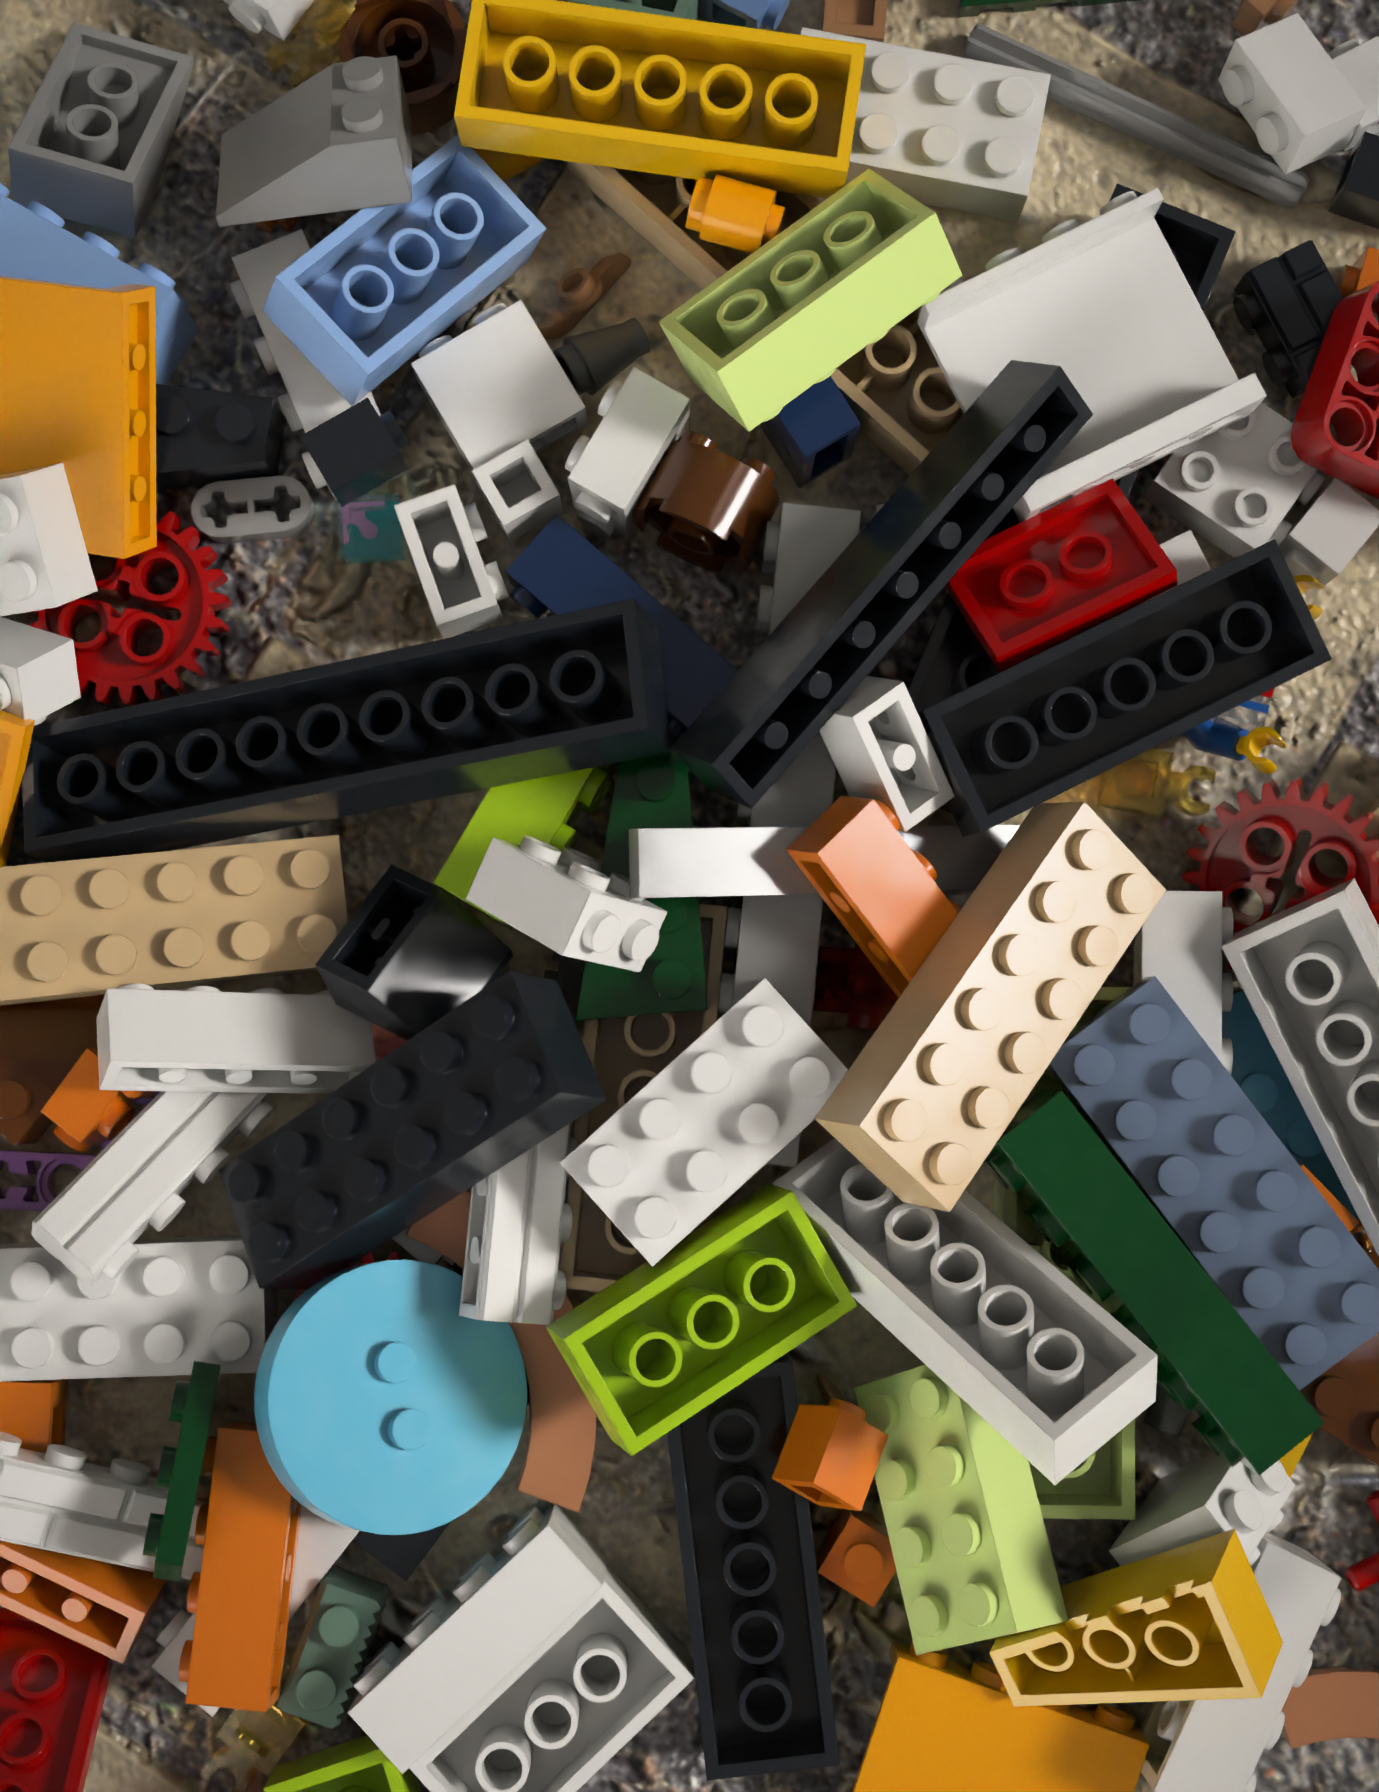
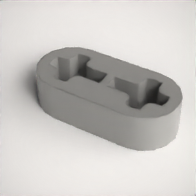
[191,476,315,544]

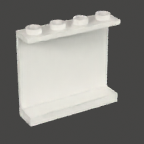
[917,188,1267,523]

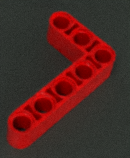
[1291,281,1379,500]

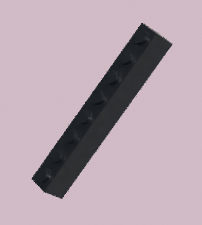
[671,360,1093,809]

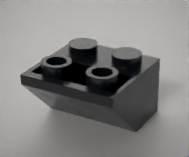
[315,864,513,1041]

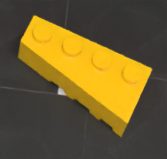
[989,1528,1283,1707]

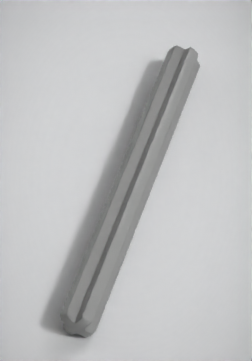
[963,25,1309,209]

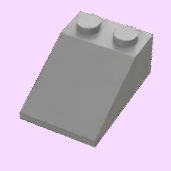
[8,22,194,238]
[216,55,412,227]

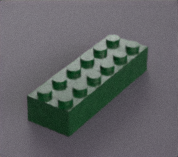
[984,1089,1325,1475]

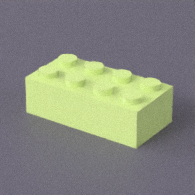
[659,169,962,432]
[854,1365,1069,1655]

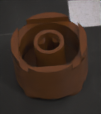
[339,0,467,134]
[632,431,780,574]

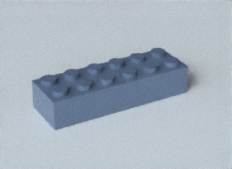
[1047,976,1379,1391]

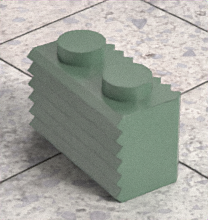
[276,1566,391,1729]

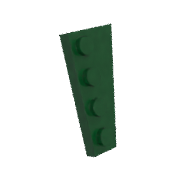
[576,749,708,1021]

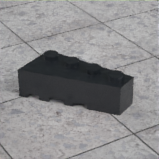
[156,384,286,494]

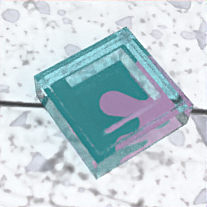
[336,494,405,564]

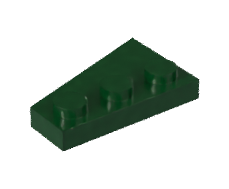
[143,1361,221,1582]

